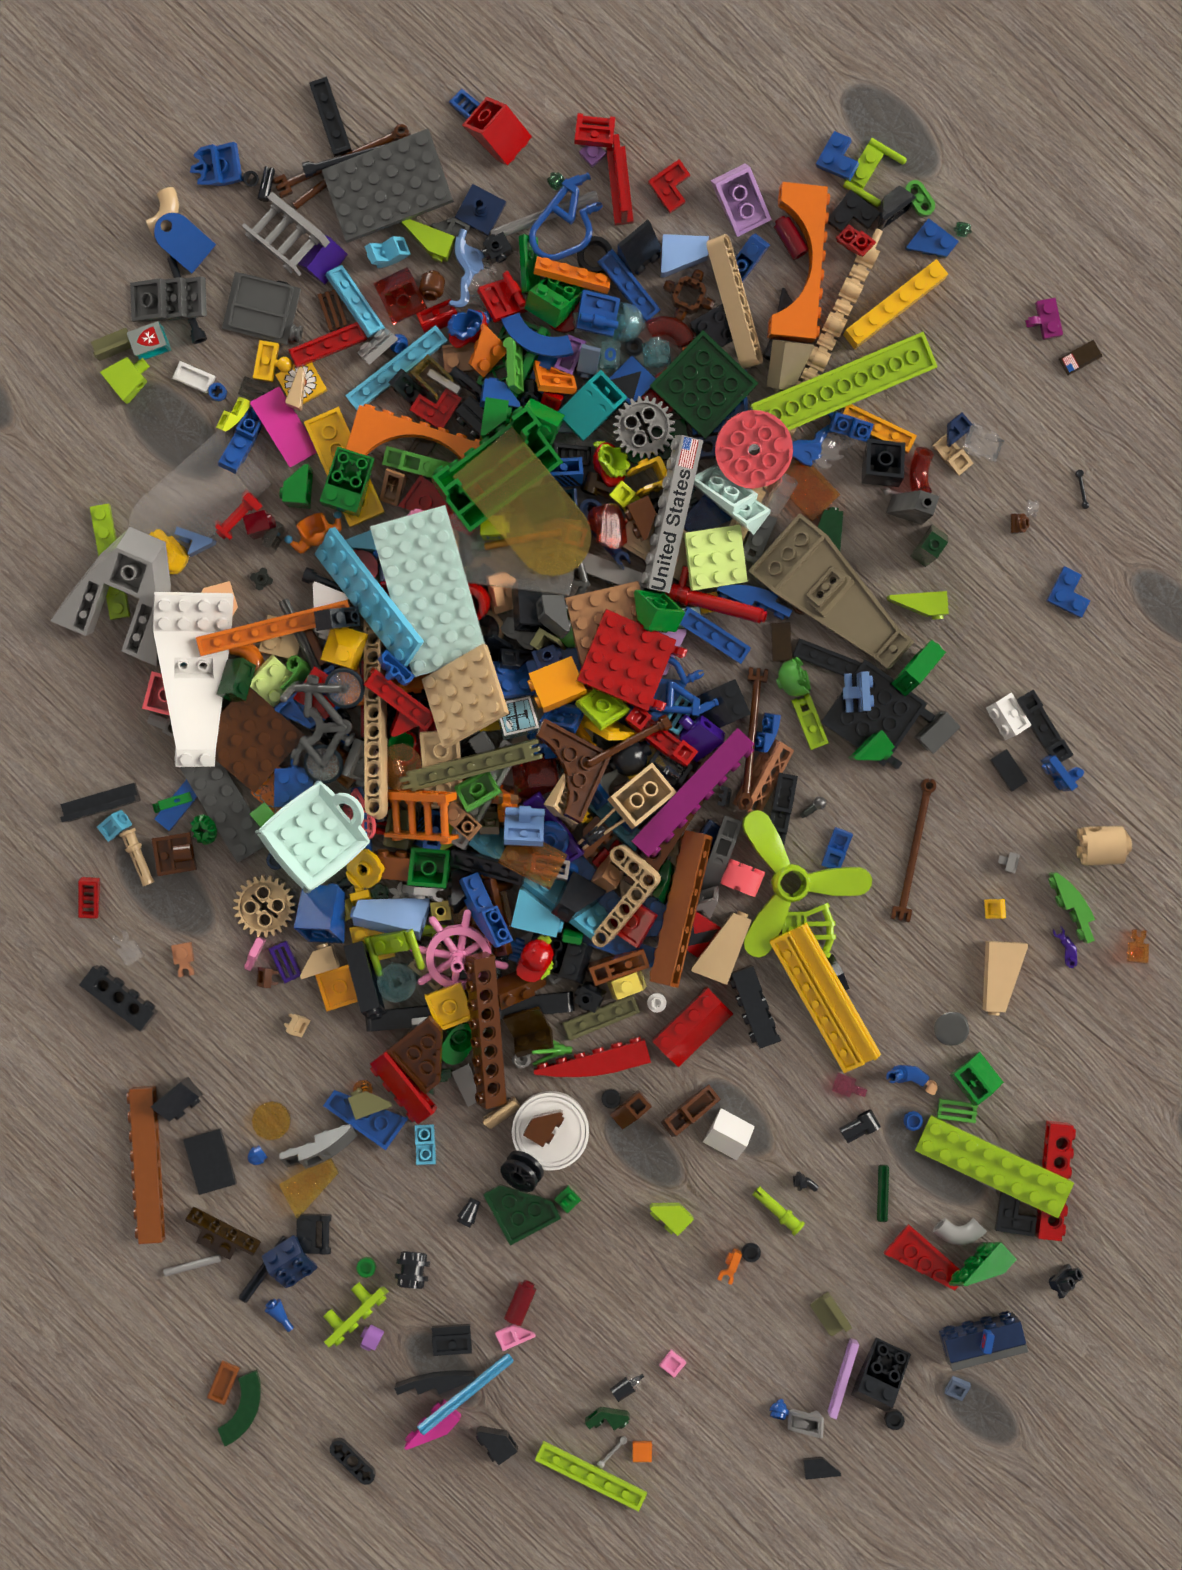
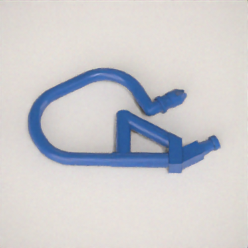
[529,172,603,261]
[633,656,719,716]

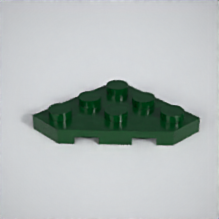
[483,1184,561,1246]

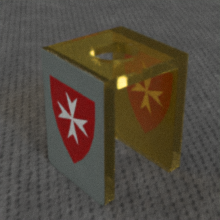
[410,354,454,400]

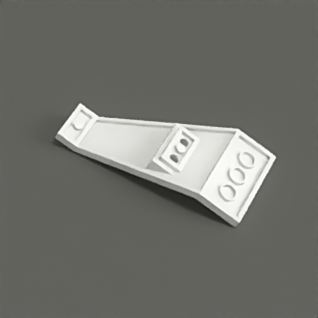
[152,592,234,767]

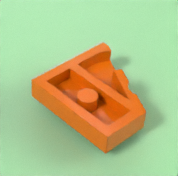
[469,323,507,378]
[533,361,577,394]

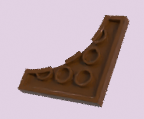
[535,719,611,824]

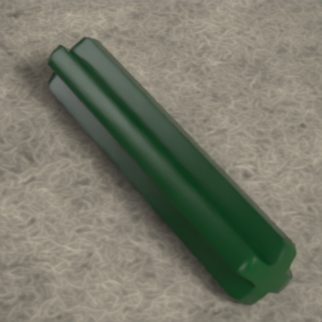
[877,1164,889,1222]

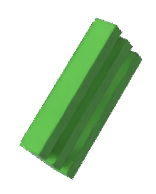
[937,1098,978,1123]

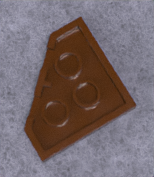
[387,1015,443,1094]

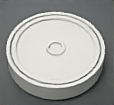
[512,1091,589,1170]

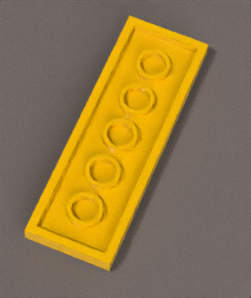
[304,407,385,528]

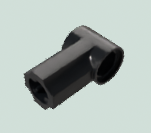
[839,1109,881,1143]

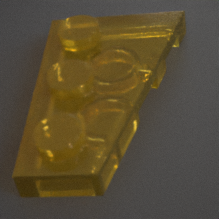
[279,1157,339,1219]

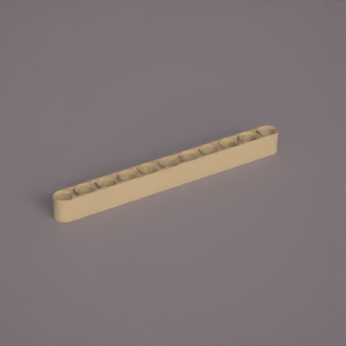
[364,619,388,820]

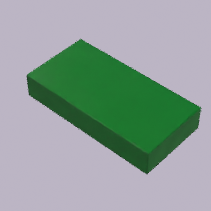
[562,923,583,945]

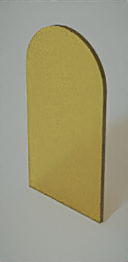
[453,427,591,576]

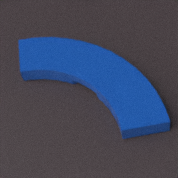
[501,313,574,358]

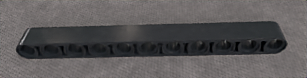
[365,991,575,1032]

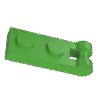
[503,337,524,394]

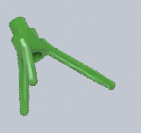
[532,1040,572,1066]

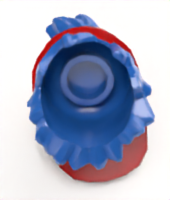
[447,309,492,348]

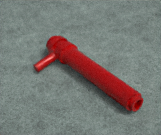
[665,566,767,624]

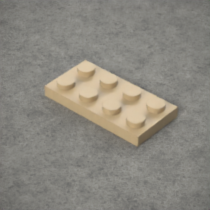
[420,731,464,809]

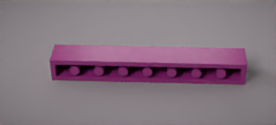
[631,728,755,858]

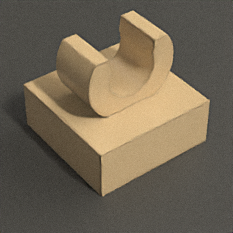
[284,1014,311,1037]

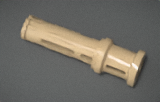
[119,828,154,886]

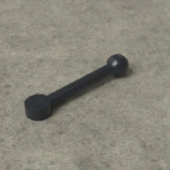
[1075,470,1089,509]

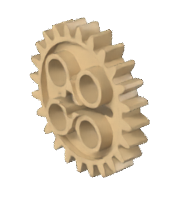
[233,875,297,937]

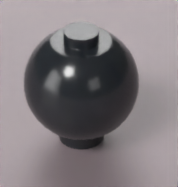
[609,740,652,776]

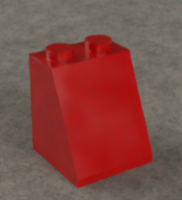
[462,97,532,166]

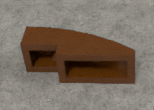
[661,1084,721,1137]

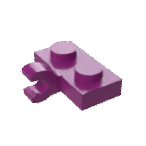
[1025,297,1063,340]

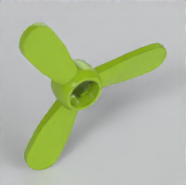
[742,810,872,957]

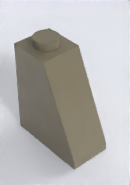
[766,340,814,392]

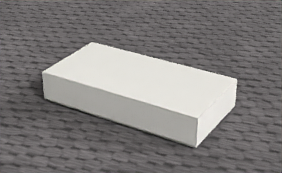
[172,361,216,394]

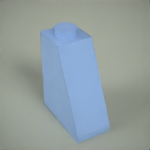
[660,234,709,278]

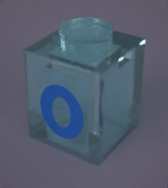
[600,339,621,370]

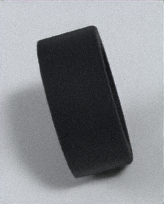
[577,236,612,273]

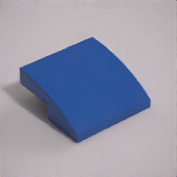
[539,700,584,734]

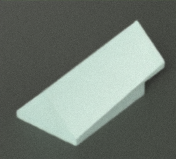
[694,465,771,535]

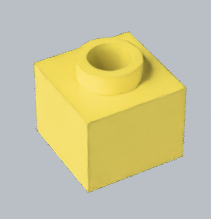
[430,900,453,921]

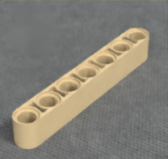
[707,234,763,369]

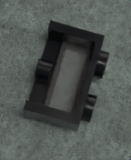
[645,750,693,789]

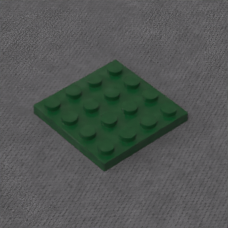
[650,331,758,439]

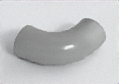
[933,1218,987,1245]

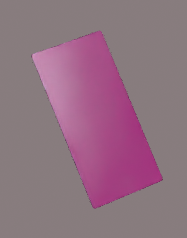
[250,387,317,467]

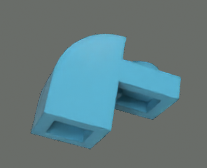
[364,236,411,268]

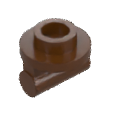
[1011,513,1030,534]

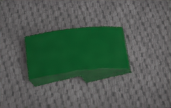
[652,860,676,905]

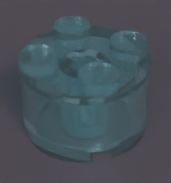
[377,962,418,1002]

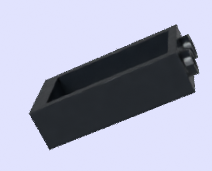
[343,941,387,1021]

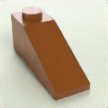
[589,949,650,986]

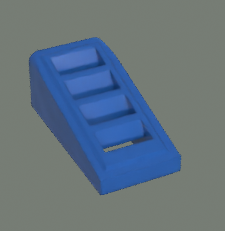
[449,89,480,120]

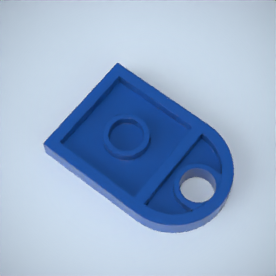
[154,213,216,274]

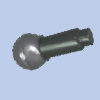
[800,796,826,818]

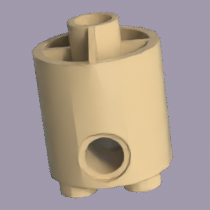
[1076,826,1132,865]

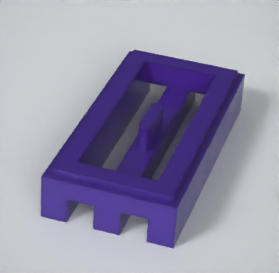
[269,941,302,984]

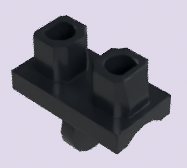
[1049,1264,1083,1299]

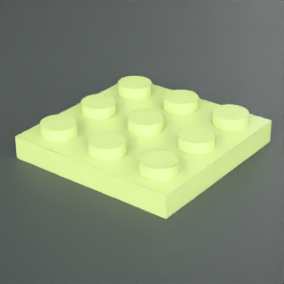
[683,524,748,591]

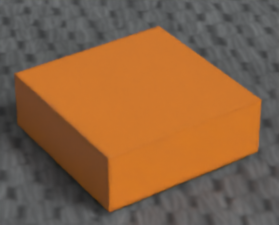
[633,1441,652,1462]

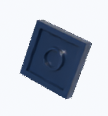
[455,184,507,236]

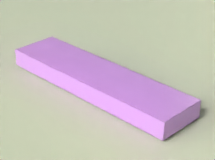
[827,1338,859,1419]

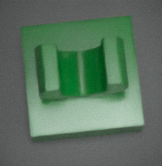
[554,1185,581,1213]

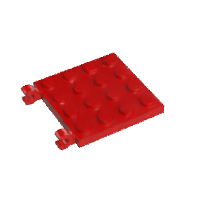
[576,609,688,712]

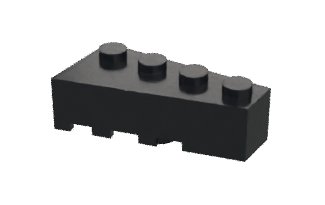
[729,965,781,1049]

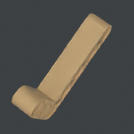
[592,844,661,947]

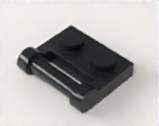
[296,1214,332,1255]

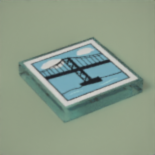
[498,695,540,740]

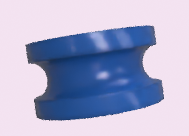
[208,383,227,402]

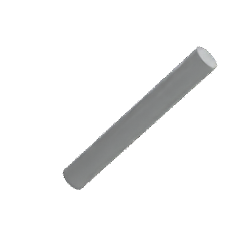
[163,1254,221,1277]

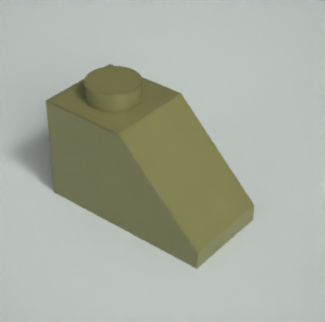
[348,1089,392,1120]

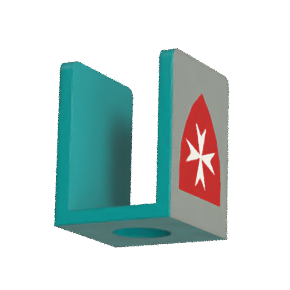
[127,321,172,360]

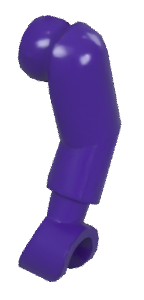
[1052,926,1077,968]

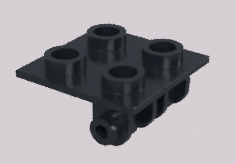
[690,303,733,347]

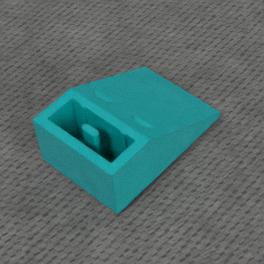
[558,370,628,441]

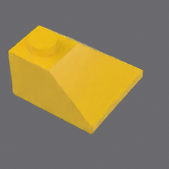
[320,628,369,671]

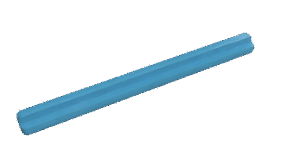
[417,1353,514,1435]

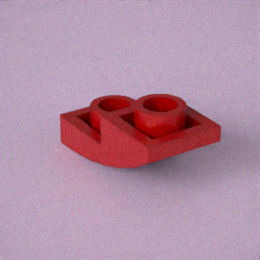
[836,224,876,257]

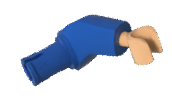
[886,1065,938,1095]

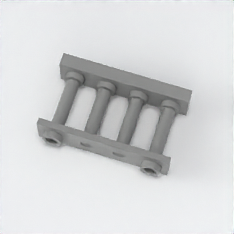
[242,192,330,276]

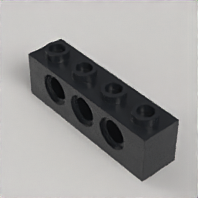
[79,965,158,1032]

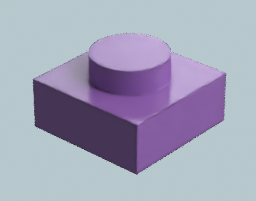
[579,146,606,167]

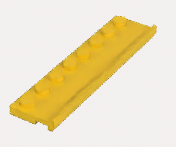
[769,923,881,1073]

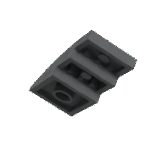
[130,276,207,322]

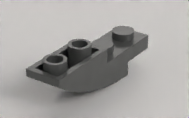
[701,815,742,890]
[279,1124,358,1169]

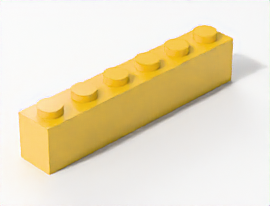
[843,259,948,350]

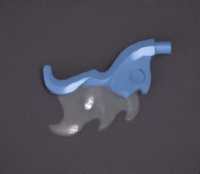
[449,229,497,313]

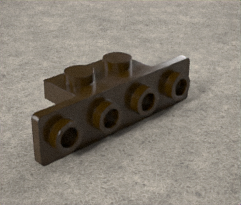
[185,1207,261,1260]

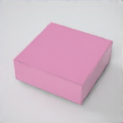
[659,1349,686,1378]

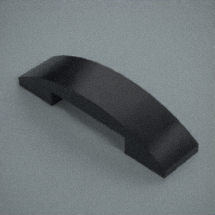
[1016,689,1073,762]

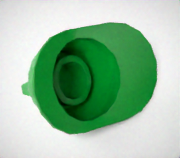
[442,1023,472,1065]

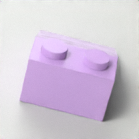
[711,164,772,237]

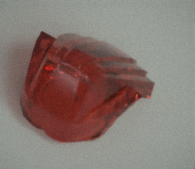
[587,503,628,549]

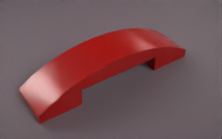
[625,707,698,767]

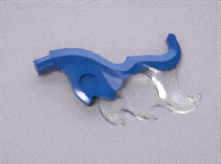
[792,412,858,469]

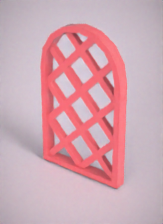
[342,788,376,839]

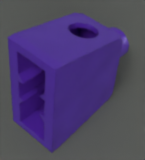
[679,715,725,762]

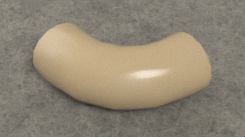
[146,187,179,238]

